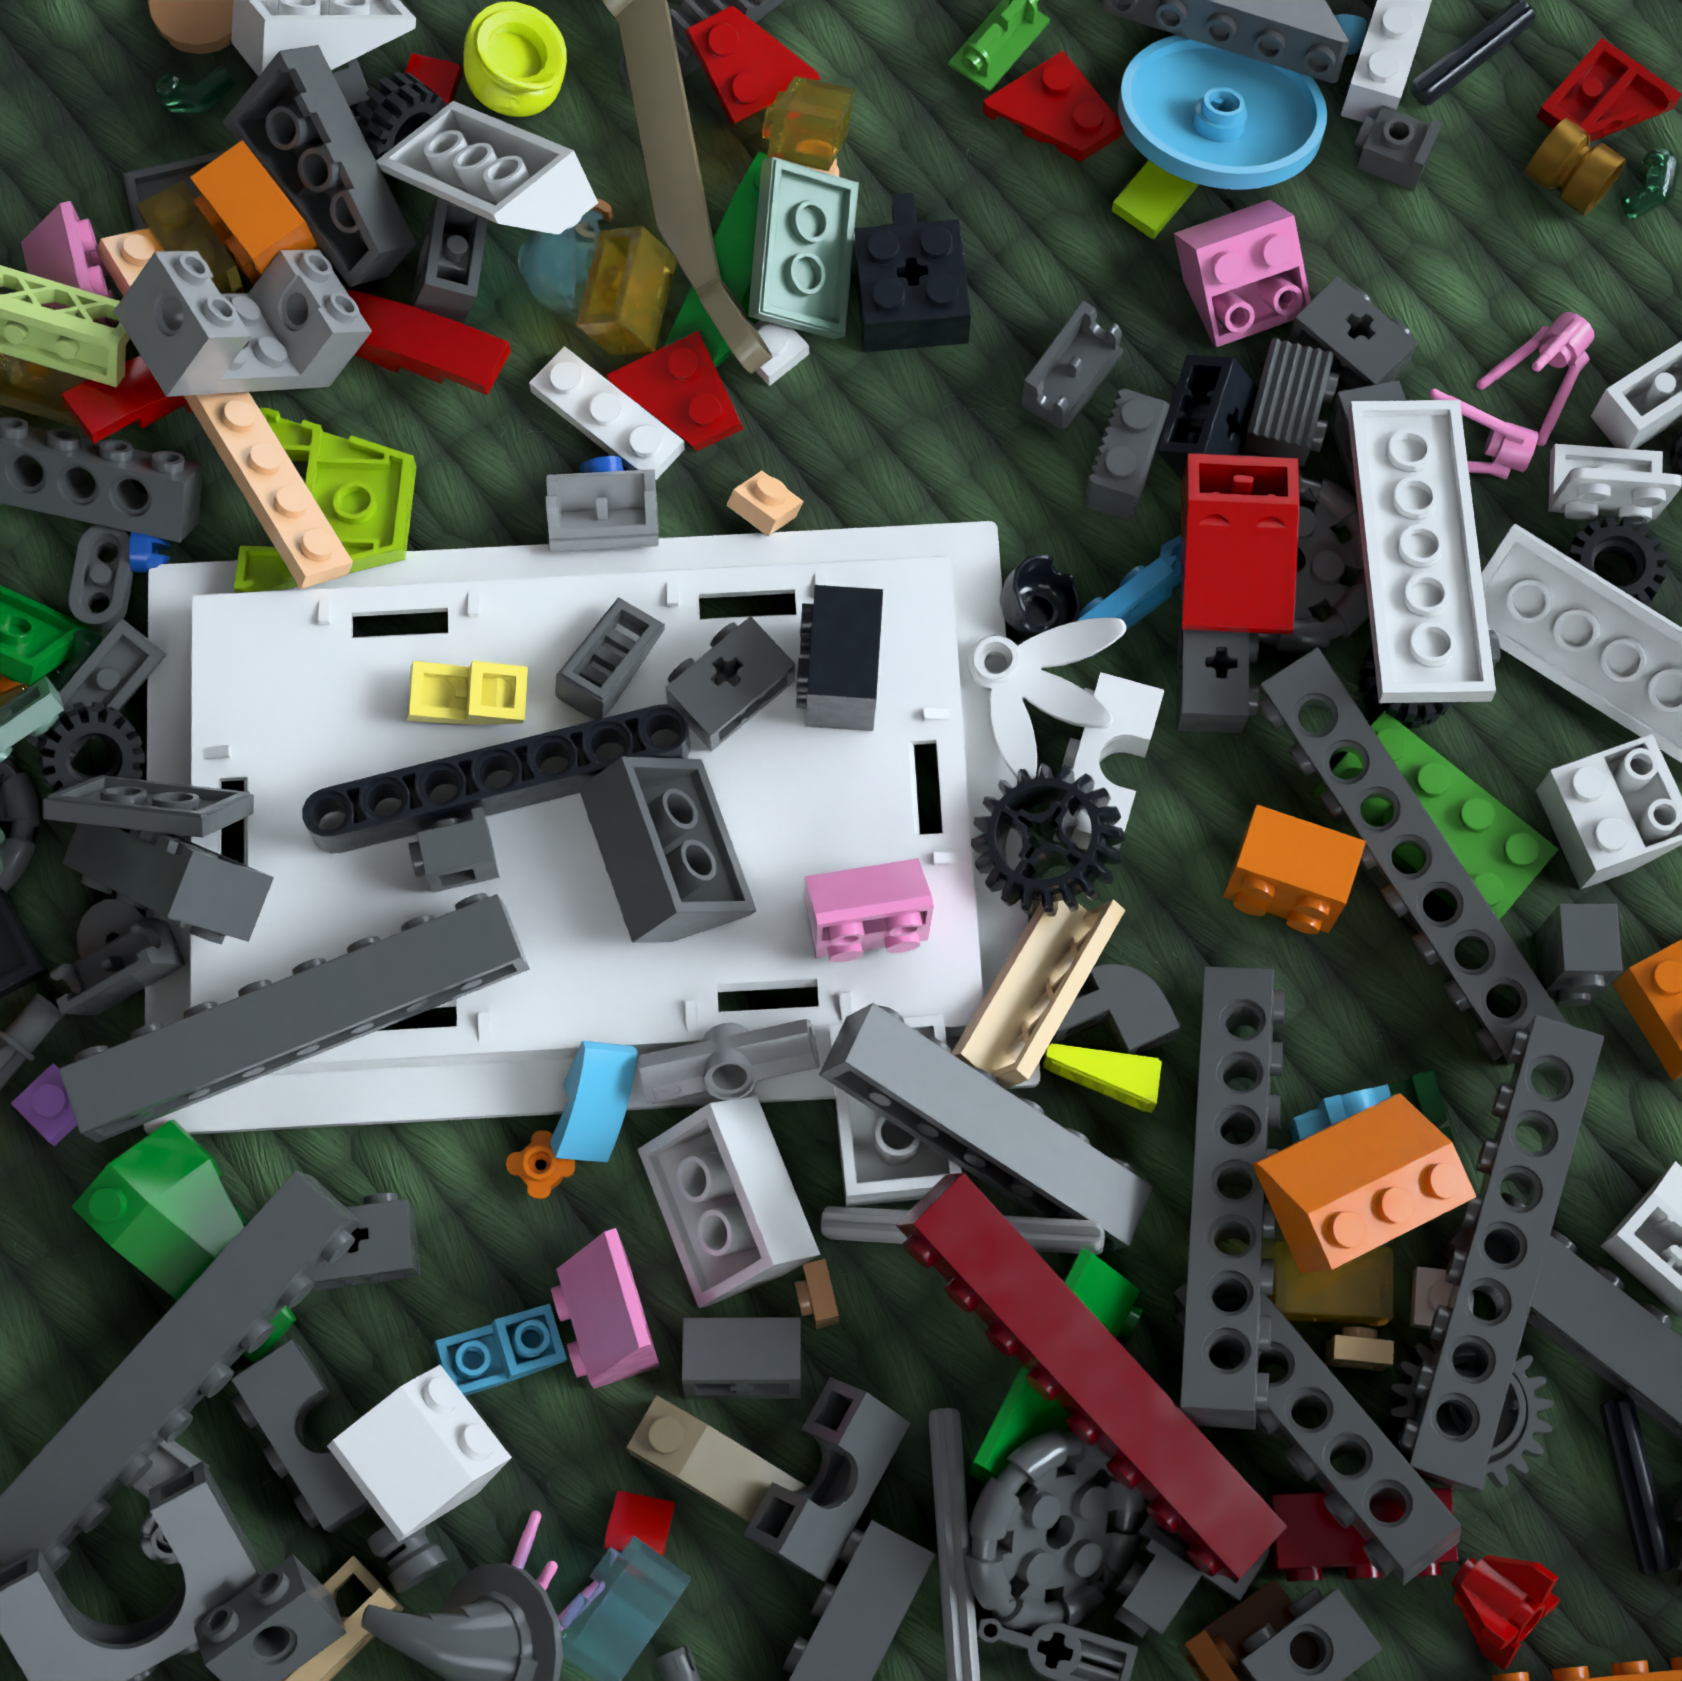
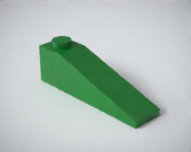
[664,152,770,367]
[71,1120,296,1364]

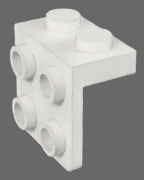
[1548,444,1682,525]

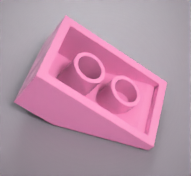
[551,1228,660,1389]

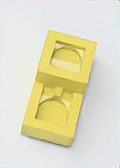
[406,660,528,725]

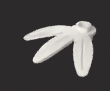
[968,618,1126,782]

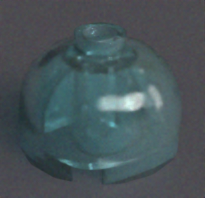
[518,210,613,318]

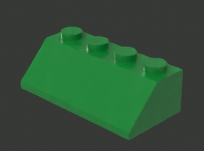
[968,1248,1143,1499]

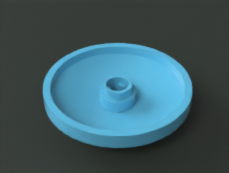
[1118,35,1327,190]

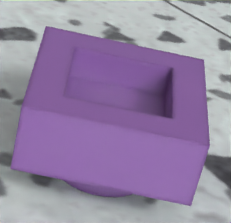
[11,1063,77,1147]

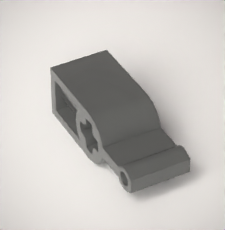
[977,1618,1138,1681]

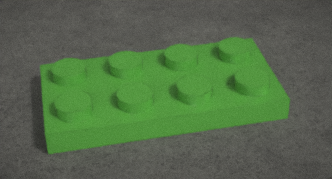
[1313,710,1559,920]

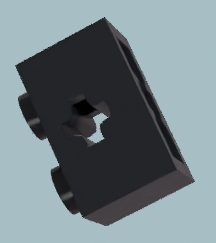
[1156,355,1258,480]

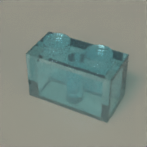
[559,1536,692,1681]

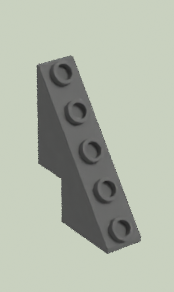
[1102,0,1350,83]

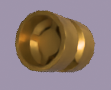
[1525,118,1626,216]

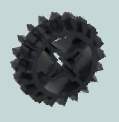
[971,763,1125,917]

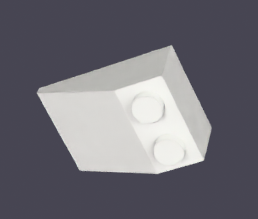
[231,0,416,77]
[829,1013,962,1207]

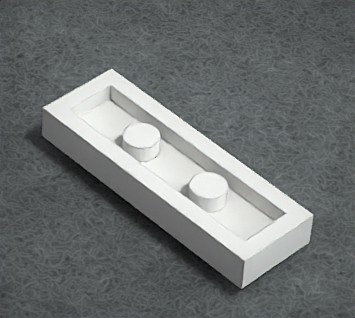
[529,346,685,480]

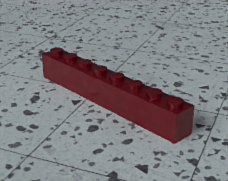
[896,1172,1287,1579]

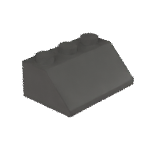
[578,757,757,943]

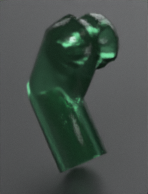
[37,629,102,692]

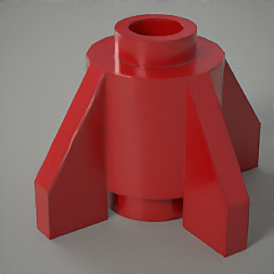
[1451,1555,1560,1671]

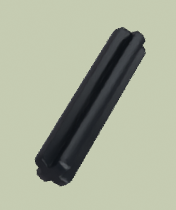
[1410,0,1536,106]
[1599,1397,1674,1575]

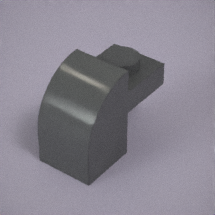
[1051,964,1180,1056]

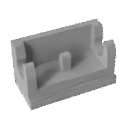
[546,469,659,552]

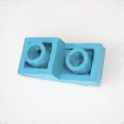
[550,1041,638,1162]
[433,1304,567,1396]

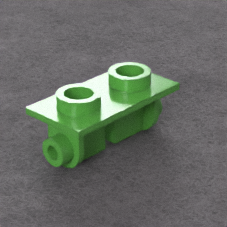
[948,0,1050,93]

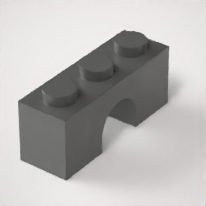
[231,1339,373,1534]
[743,1377,910,1582]

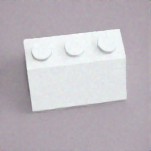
[638,1096,820,1308]

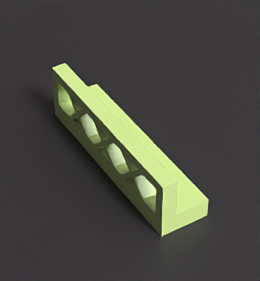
[0,265,130,387]

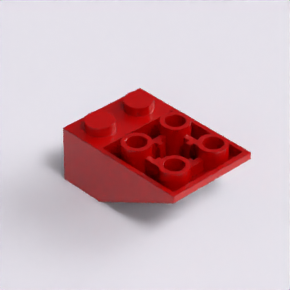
[1181,453,1299,634]

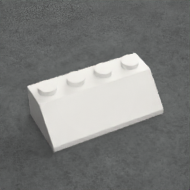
[376,101,598,235]

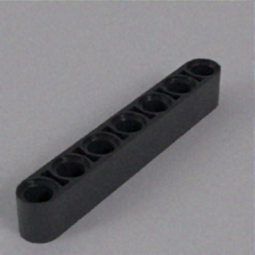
[302,704,691,853]

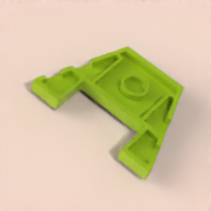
[234,408,416,593]

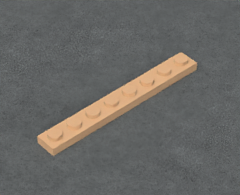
[97,228,353,589]

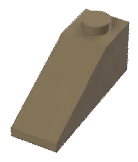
[626,1395,808,1523]

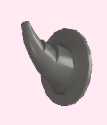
[361,1563,563,1681]

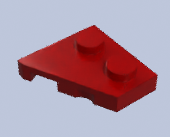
[684,5,821,126]
[1536,38,1682,142]
[982,51,1123,162]
[606,331,744,452]

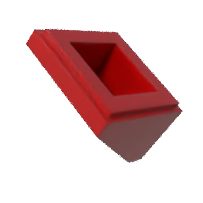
[603,1490,675,1562]

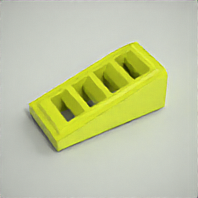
[1043,1043,1162,1113]

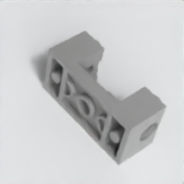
[113,250,372,397]

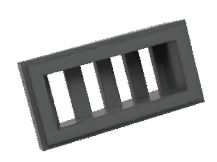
[555,597,665,720]

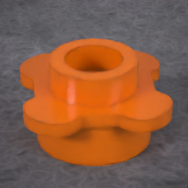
[506,1131,576,1199]

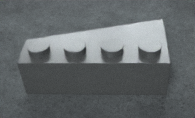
[223,45,417,287]
[62,823,274,945]

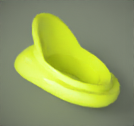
[463,1,567,117]

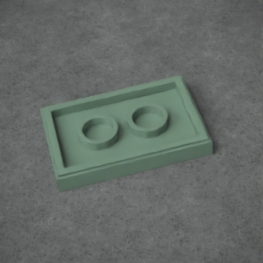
[748,157,859,340]

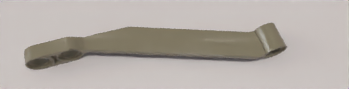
[602,0,773,374]

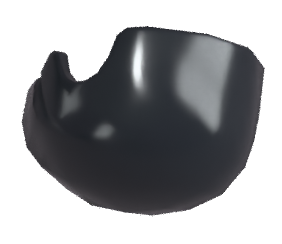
[999,554,1081,639]

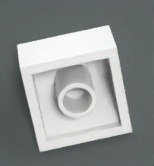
[327,1365,512,1542]

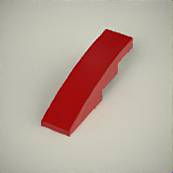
[345,289,511,396]
[61,355,193,444]

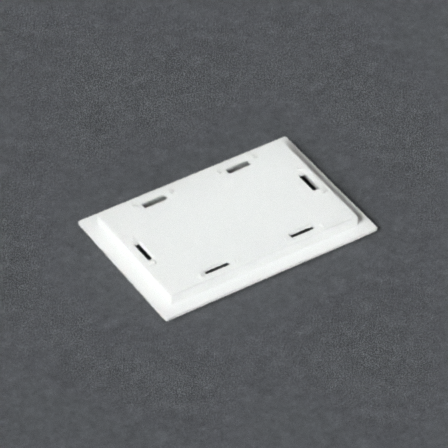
[144,521,1040,1135]

